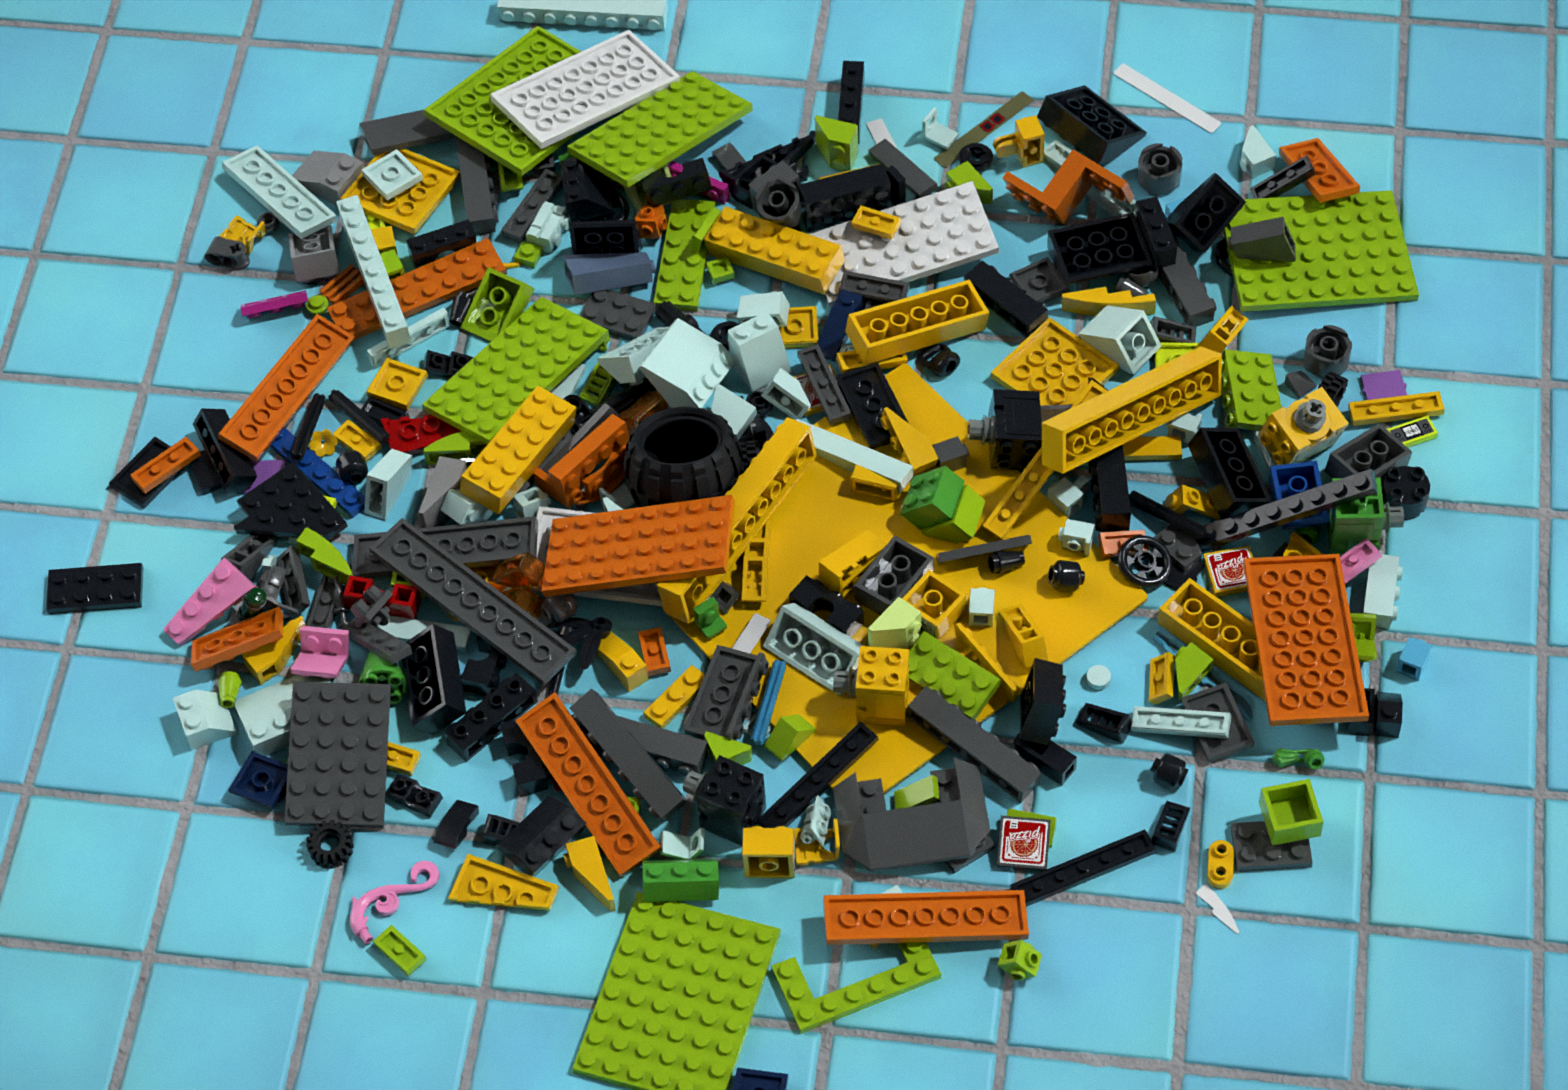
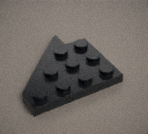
[234,462,348,540]

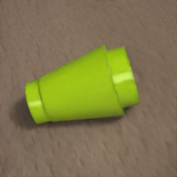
[218,671,242,708]

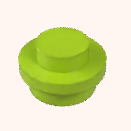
[306,295,329,316]

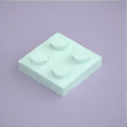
[361,149,423,201]

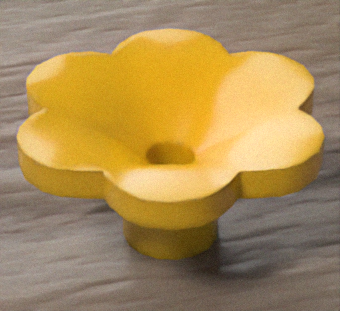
[309,429,338,457]

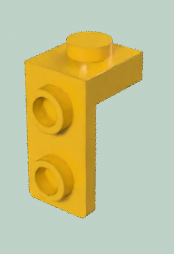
[1165,484,1220,520]

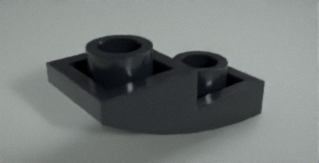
[423,350,473,378]
[752,416,774,448]
[386,774,443,817]
[434,800,479,849]

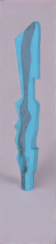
[1153,631,1253,721]

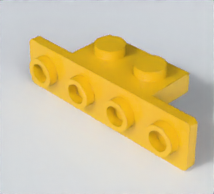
[955,622,1018,702]

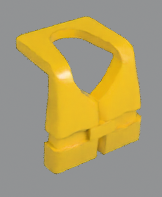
[219,216,266,255]
[794,819,840,866]

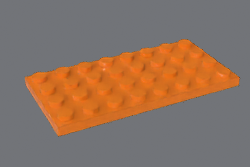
[541,495,735,597]
[1243,554,1369,726]

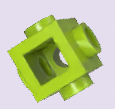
[997,940,1042,981]

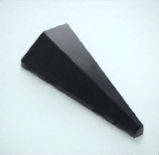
[719,130,816,209]

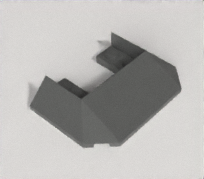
[833,758,991,872]

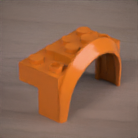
[533,414,629,509]

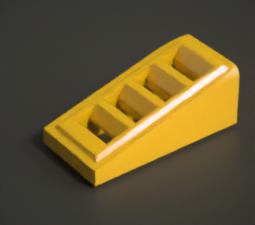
[851,465,898,501]

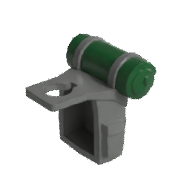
[237,565,298,622]

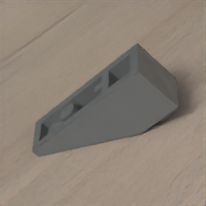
[221,535,278,581]

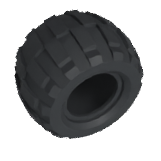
[623,407,744,507]

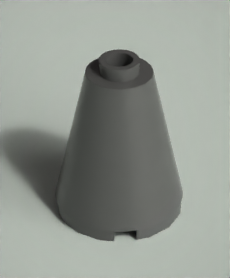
[756,178,801,228]

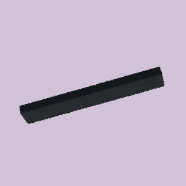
[756,721,879,828]
[1010,829,1156,907]

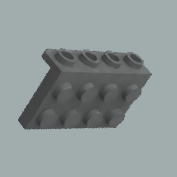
[683,645,769,741]

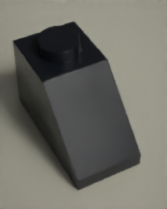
[1374,692,1403,738]

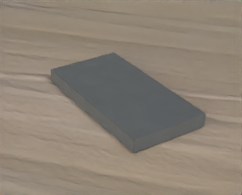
[359,110,455,155]

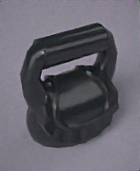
[919,343,960,376]

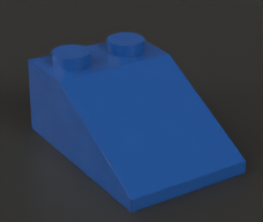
[1268,461,1330,530]

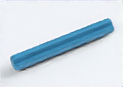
[751,660,786,746]

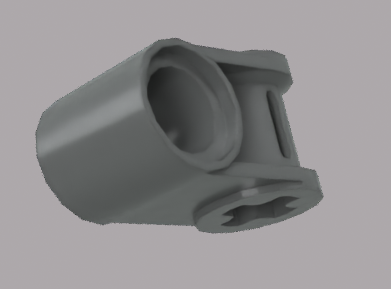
[204,236,250,270]

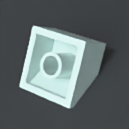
[173,690,237,750]

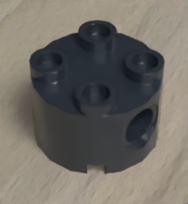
[1382,466,1430,520]

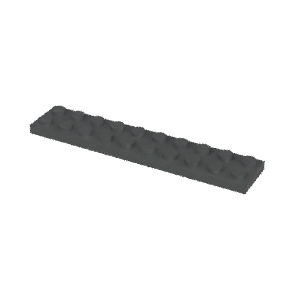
[369,518,576,686]

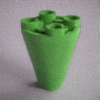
[358,651,406,704]

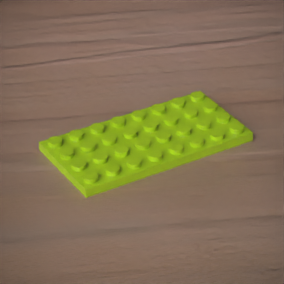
[567,71,753,188]
[422,297,609,445]

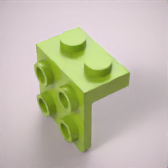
[1350,613,1377,662]

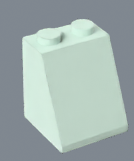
[1079,305,1162,374]
[728,311,792,392]

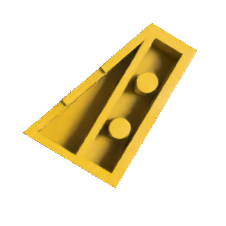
[818,530,887,599]

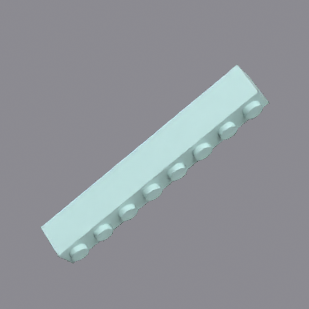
[497,0,668,30]
[336,195,411,349]

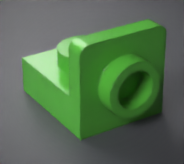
[693,597,727,639]

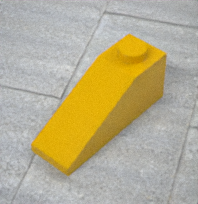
[1196,305,1249,354]
[999,604,1048,668]
[597,631,649,692]
[563,836,616,912]

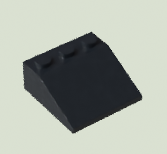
[569,220,641,254]

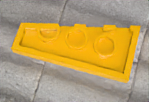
[448,854,560,911]

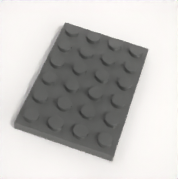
[284,682,391,828]

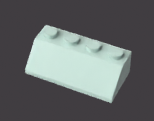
[597,327,669,386]
[763,602,864,695]

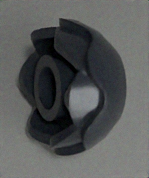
[746,391,773,417]

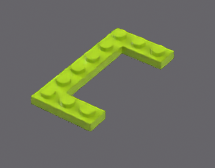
[771,942,941,1034]

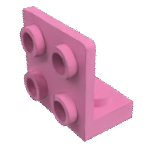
[291,626,350,679]

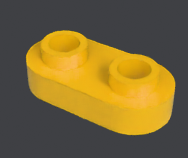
[1207,840,1234,889]

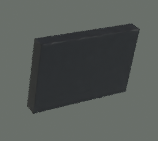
[109,437,187,509]

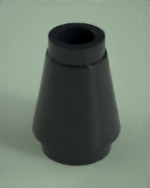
[449,292,474,326]
[988,551,1025,574]

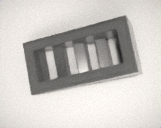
[1150,316,1197,343]

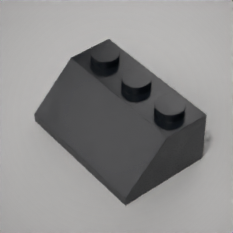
[560,158,614,222]
[496,796,586,877]

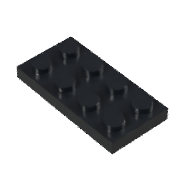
[835,362,908,449]
[46,563,144,614]

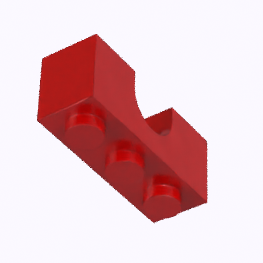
[343,575,421,619]

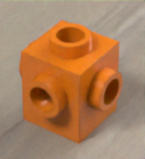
[634,205,668,239]

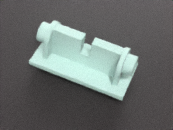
[800,795,831,846]

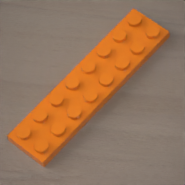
[326,238,507,340]
[218,314,355,462]
[515,692,661,877]
[823,890,1029,945]

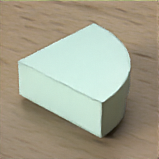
[261,555,277,571]

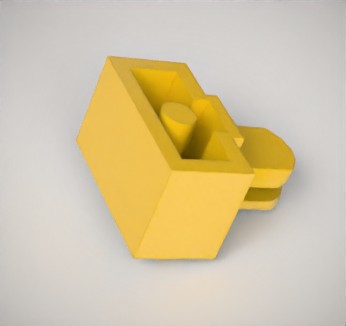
[993,115,1045,168]

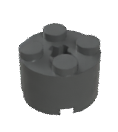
[1137,143,1182,196]
[1304,325,1352,378]

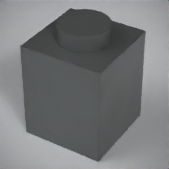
[932,436,969,471]

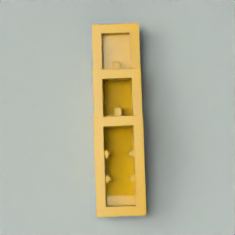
[1061,287,1156,316]
[742,520,771,602]

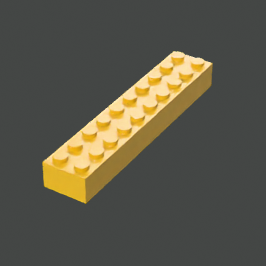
[1042,346,1222,474]
[657,417,817,624]

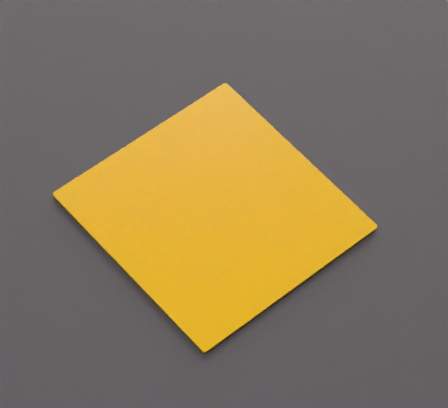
[660,363,1148,794]

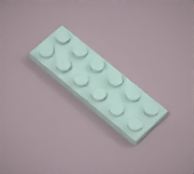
[222,145,336,239]

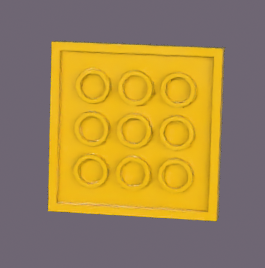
[340,149,461,235]
[991,317,1119,406]

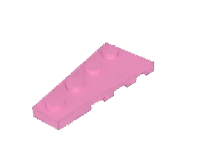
[163,558,258,646]

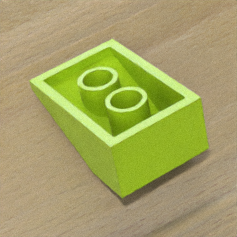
[460,267,535,341]

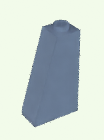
[563,252,655,295]

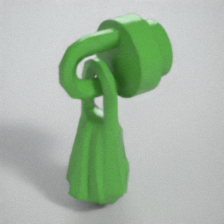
[1272,748,1324,770]

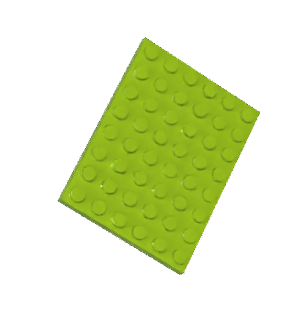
[424,26,581,176]
[1223,190,1419,312]
[572,891,781,1090]

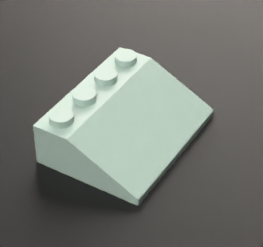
[639,318,736,408]
[234,674,331,757]

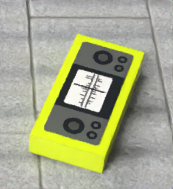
[1387,416,1438,447]

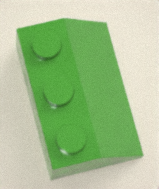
[642,858,719,902]

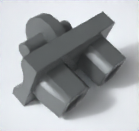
[350,584,393,628]

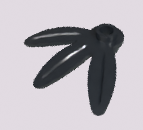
[547,617,612,670]

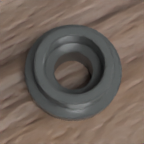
[257,212,279,233]

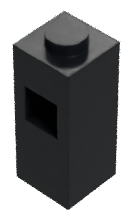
[1013,733,1077,786]

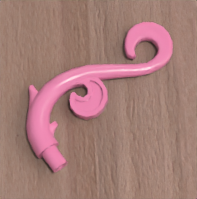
[350,861,440,944]

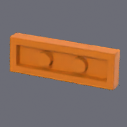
[130,437,201,494]

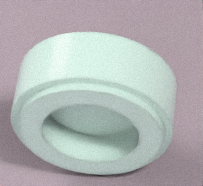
[1086,665,1111,690]

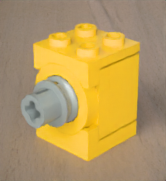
[1258,387,1349,465]
[833,646,910,726]

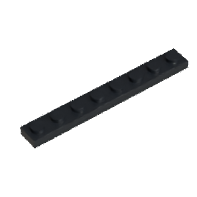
[1198,469,1378,551]

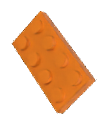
[1279,138,1360,203]
[191,606,283,672]

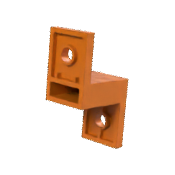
[1002,149,1135,225]

